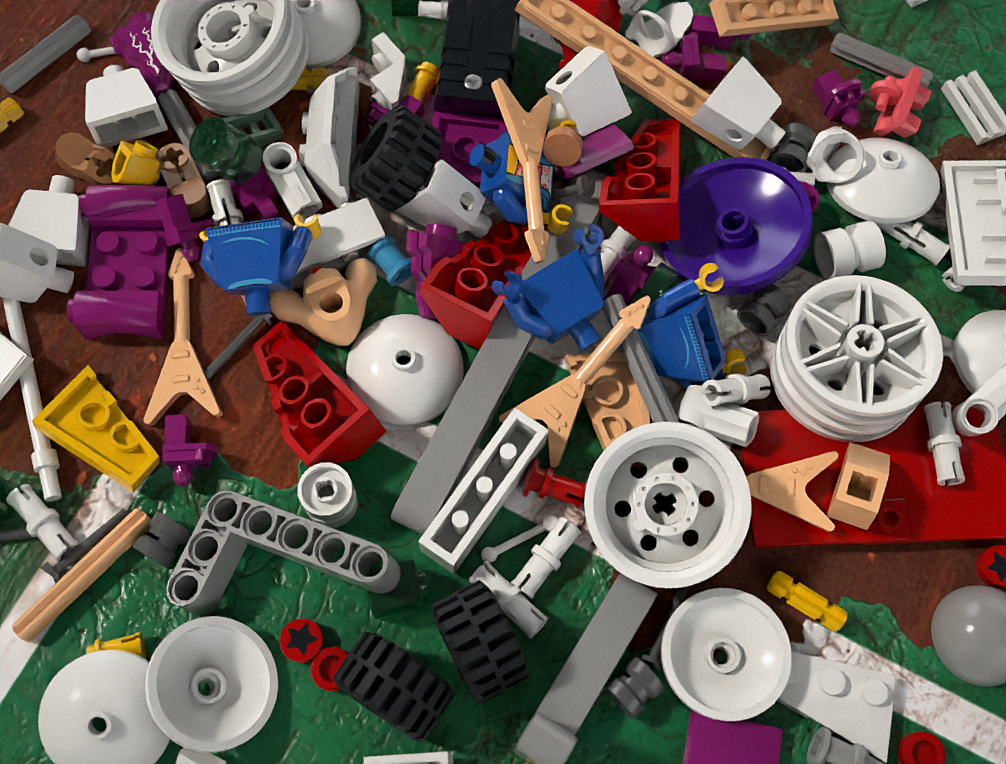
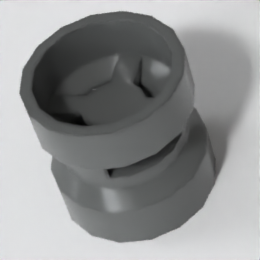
[770,123,817,172]
[737,284,792,337]
[133,511,192,569]
[604,657,665,719]

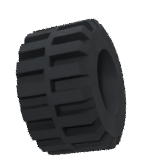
[349,105,442,211]
[432,580,528,704]
[333,632,455,742]

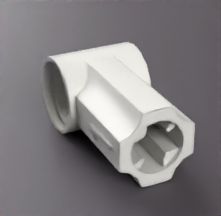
[263,142,323,220]
[952,364,1006,437]
[675,385,760,447]

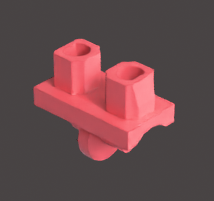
[869,66,931,138]

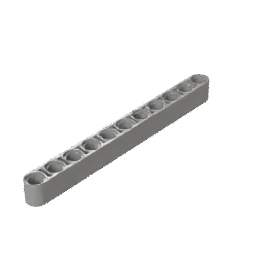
[391,169,606,535]

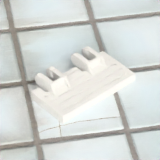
[940,160,1006,286]

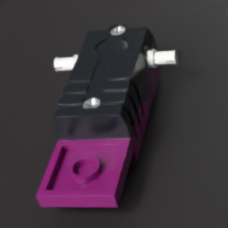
[418,0,543,189]

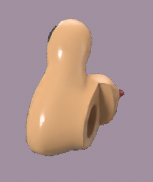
[270,258,377,346]

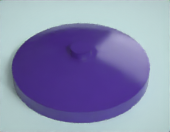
[659,157,813,295]

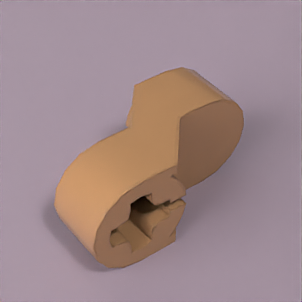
[55,132,119,185]
[156,143,212,219]

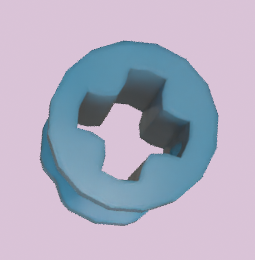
[367,235,412,286]

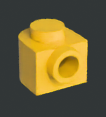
[111,140,160,186]

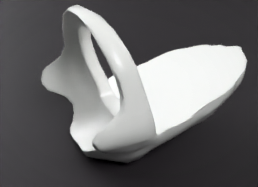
[625,2,693,58]
[806,126,865,183]

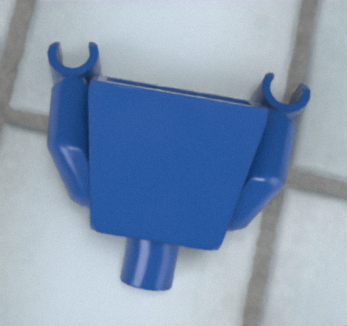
[492,224,605,352]

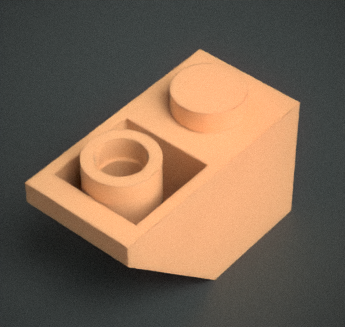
[826,442,890,530]

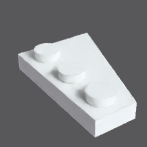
[777,651,896,763]

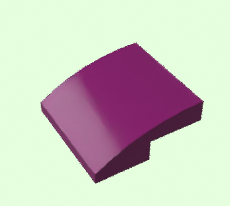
[553,123,634,178]
[683,710,783,764]

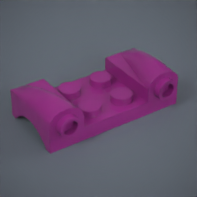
[67,185,172,339]

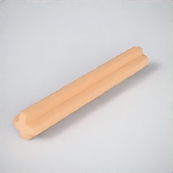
[11,508,151,642]

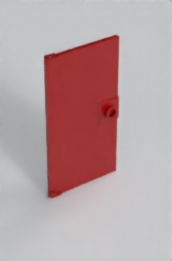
[740,405,1006,548]

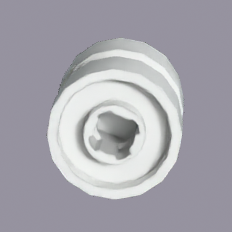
[813,220,886,280]
[298,463,358,528]

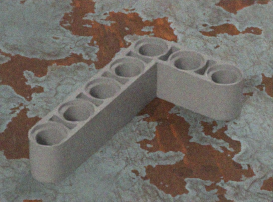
[166,491,401,616]
[512,573,658,764]

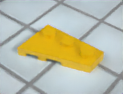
[32,365,160,493]

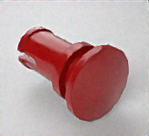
[522,458,586,509]

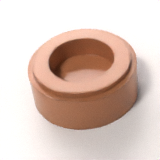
[543,126,583,167]

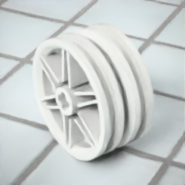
[151,0,310,116]
[770,275,943,443]
[584,422,751,588]

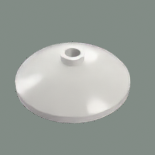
[291,0,361,69]
[826,138,940,224]
[953,310,1006,394]
[346,314,464,427]
[661,588,792,721]
[145,616,278,753]
[38,649,171,764]

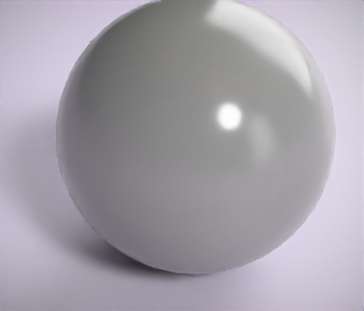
[931,585,1006,687]

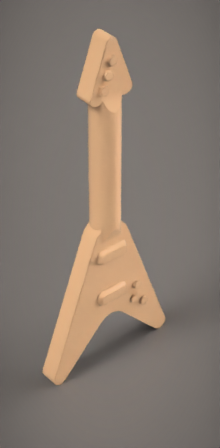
[491,78,552,264]
[144,248,222,427]
[499,296,651,468]
[638,451,838,532]

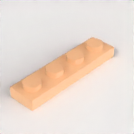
[709,0,839,37]

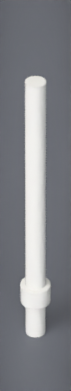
[2,298,62,502]

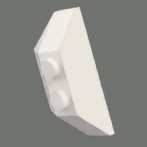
[299,67,360,209]

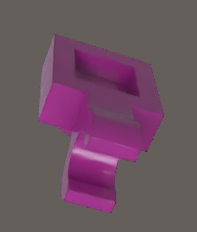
[227,163,280,220]

